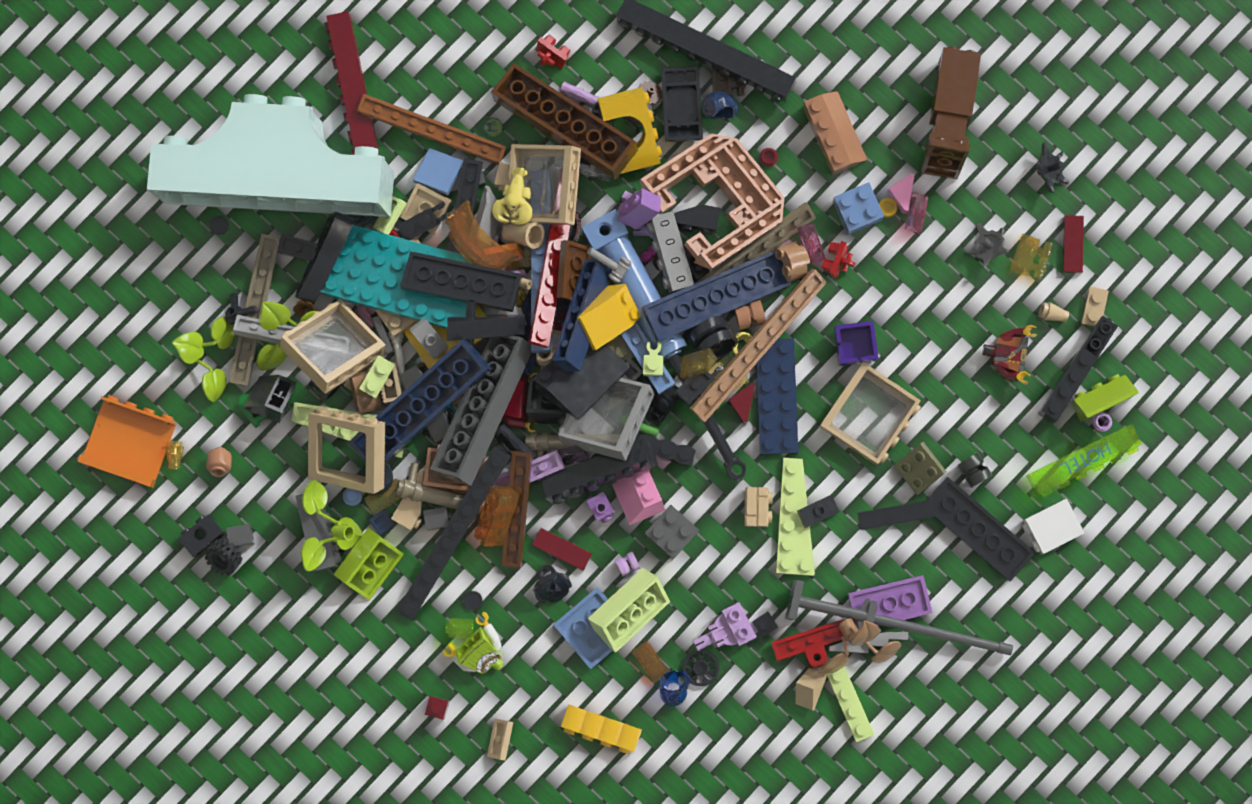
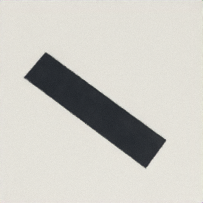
[858,500,935,530]

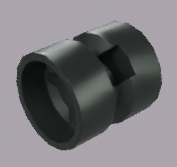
[957,452,992,488]

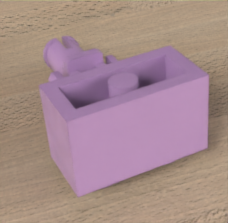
[693,602,756,651]

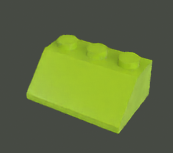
[1070,374,1139,422]
[334,528,404,601]

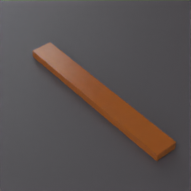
[356,94,506,165]

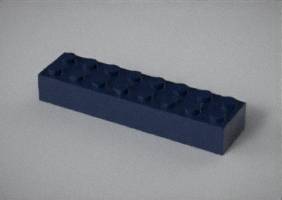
[349,340,492,465]

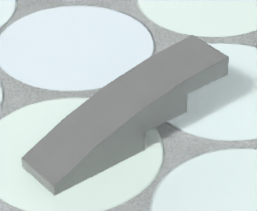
[828,632,908,653]

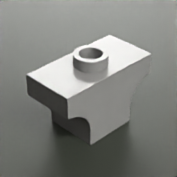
[409,317,449,359]

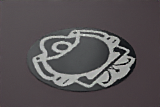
[568,212,581,243]

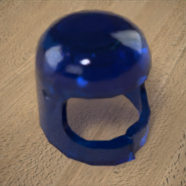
[659,670,691,706]

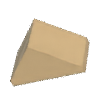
[795,668,827,711]

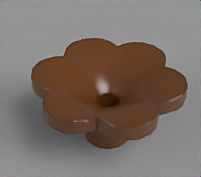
[293,301,317,318]

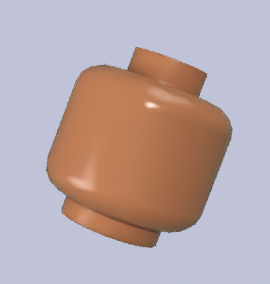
[206,447,232,477]

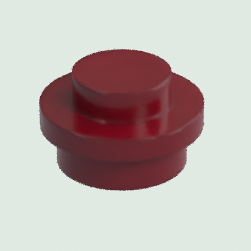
[759,148,778,167]

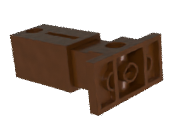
[920,46,981,180]

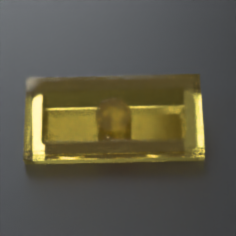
[680,348,717,379]

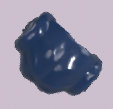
[701,91,738,120]

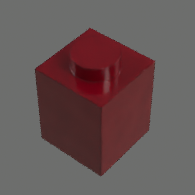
[424,696,450,720]

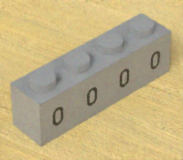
[647,211,694,293]

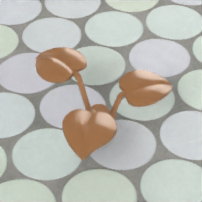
[816,619,901,674]

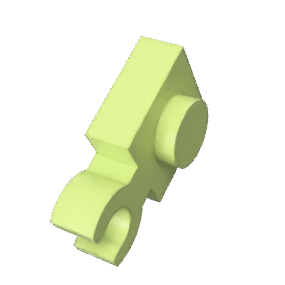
[643,342,663,376]

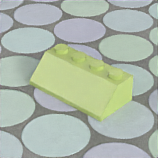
[588,568,670,653]

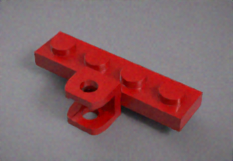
[771,619,845,669]

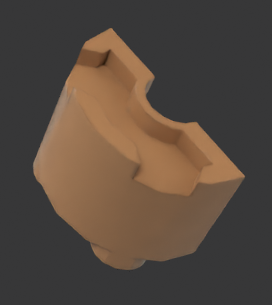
[774,241,810,283]

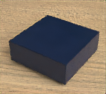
[369,509,396,536]

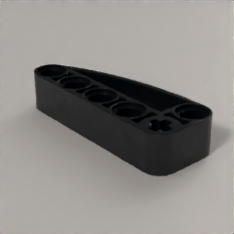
[295,211,354,305]

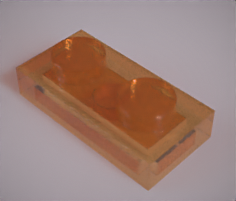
[632,640,670,683]

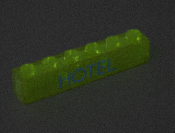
[1026,424,1142,497]

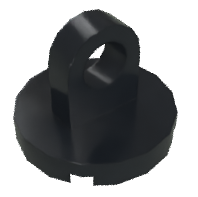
[533,565,572,603]

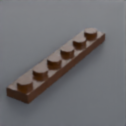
[501,451,533,568]

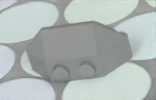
[465,185,505,257]

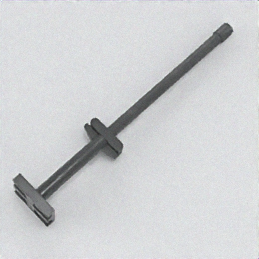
[785,580,1013,655]

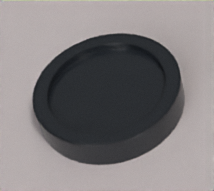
[210,216,229,235]
[463,591,483,610]

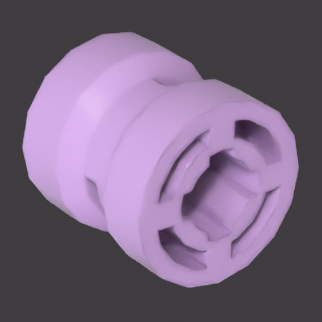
[615,552,640,577]

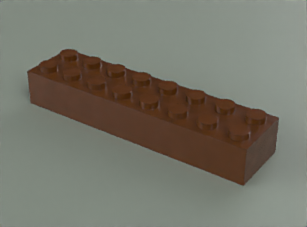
[491,63,638,180]

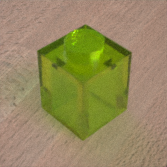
[445,618,474,639]

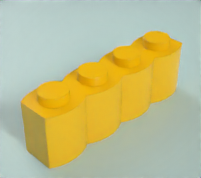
[561,704,642,754]

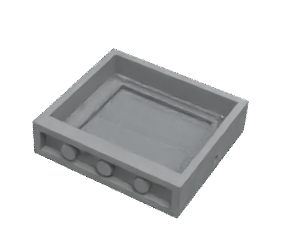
[558,378,654,461]

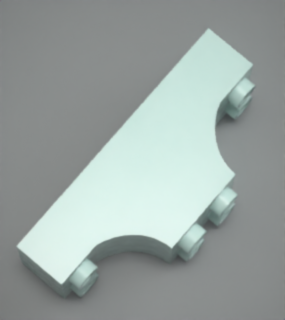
[147,94,394,217]

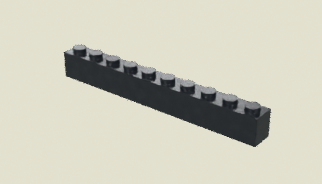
[616,0,796,103]

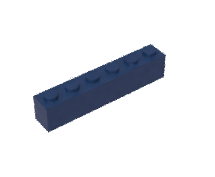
[552,258,612,372]

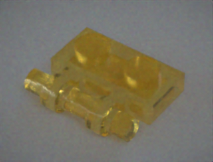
[1010,234,1053,280]

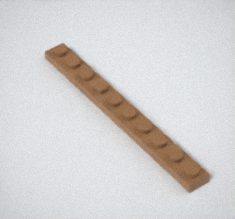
[689,269,827,422]

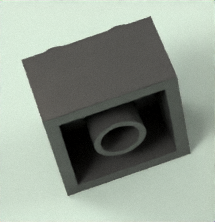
[645,505,699,560]

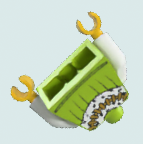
[443,612,504,674]

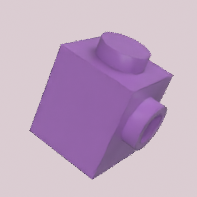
[587,492,614,523]

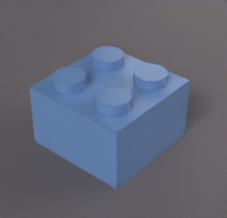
[832,182,884,235]

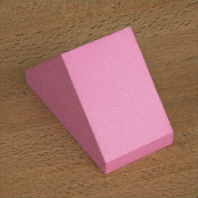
[887,173,915,214]

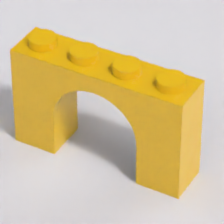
[597,87,662,174]

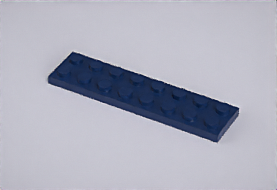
[641,250,791,343]

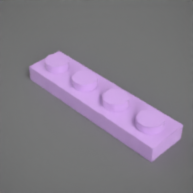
[491,450,565,498]

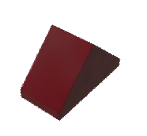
[728,384,755,424]

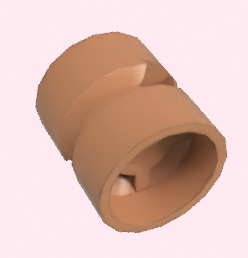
[734,300,766,330]

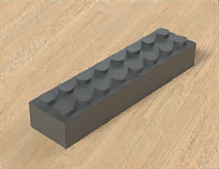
[430,335,532,486]

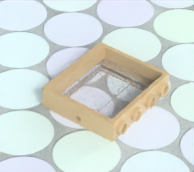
[505,144,581,225]
[280,300,386,394]
[819,362,921,466]

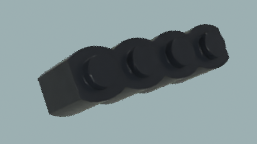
[621,430,696,467]

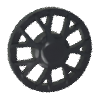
[683,650,719,686]

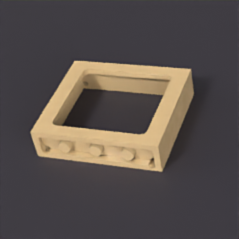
[308,407,385,494]

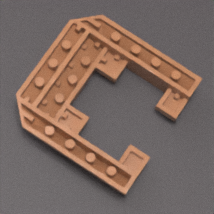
[640,133,784,269]

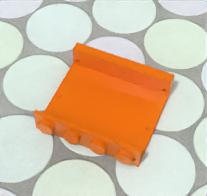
[78,395,177,488]

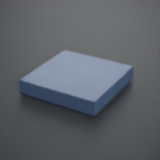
[413,148,464,195]

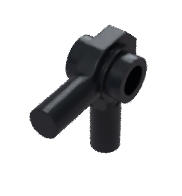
[225,293,258,325]

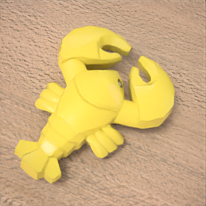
[492,167,532,225]

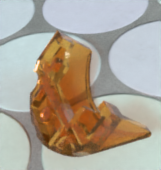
[446,200,518,271]

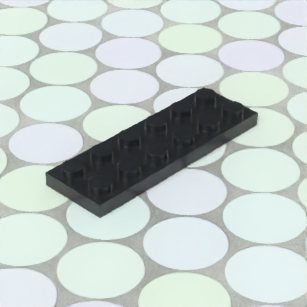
[400,251,522,312]
[926,477,1035,582]

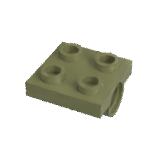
[894,442,947,495]

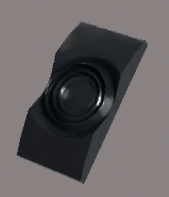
[661,66,703,142]

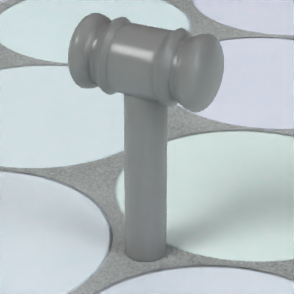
[587,247,632,283]

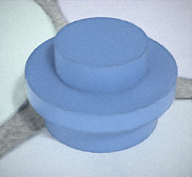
[343,488,362,506]

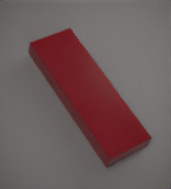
[1063,215,1084,273]
[532,528,592,571]

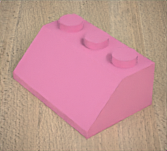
[612,470,665,525]

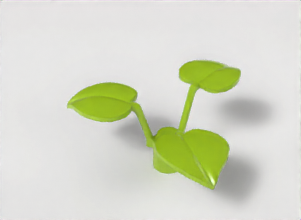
[257,301,328,371]
[172,317,235,402]
[301,479,363,571]

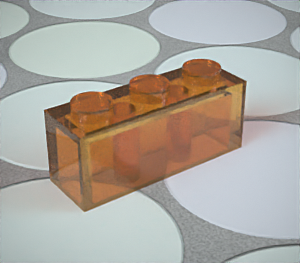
[474,486,519,546]

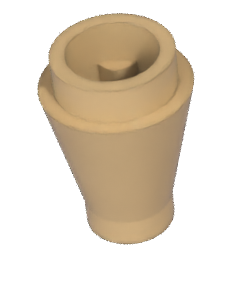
[1039,302,1069,322]

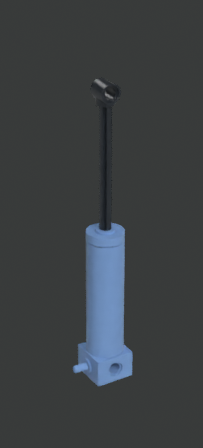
[581,209,746,481]

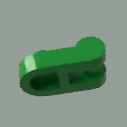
[238,394,268,428]

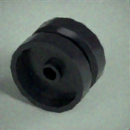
[688,316,738,363]

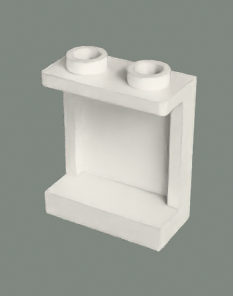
[1022,499,1084,555]

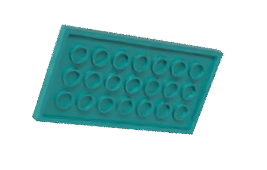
[320,225,490,329]

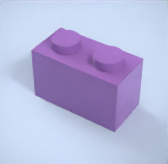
[618,188,661,230]

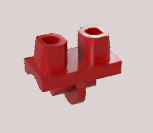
[534,34,571,70]
[821,241,856,279]

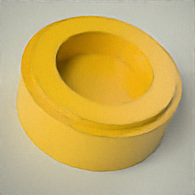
[879,198,897,218]

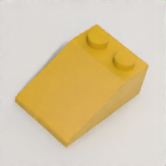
[578,284,641,350]

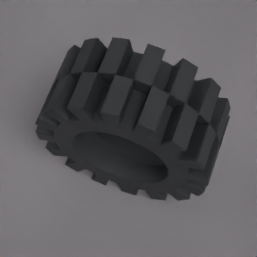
[204,539,243,576]

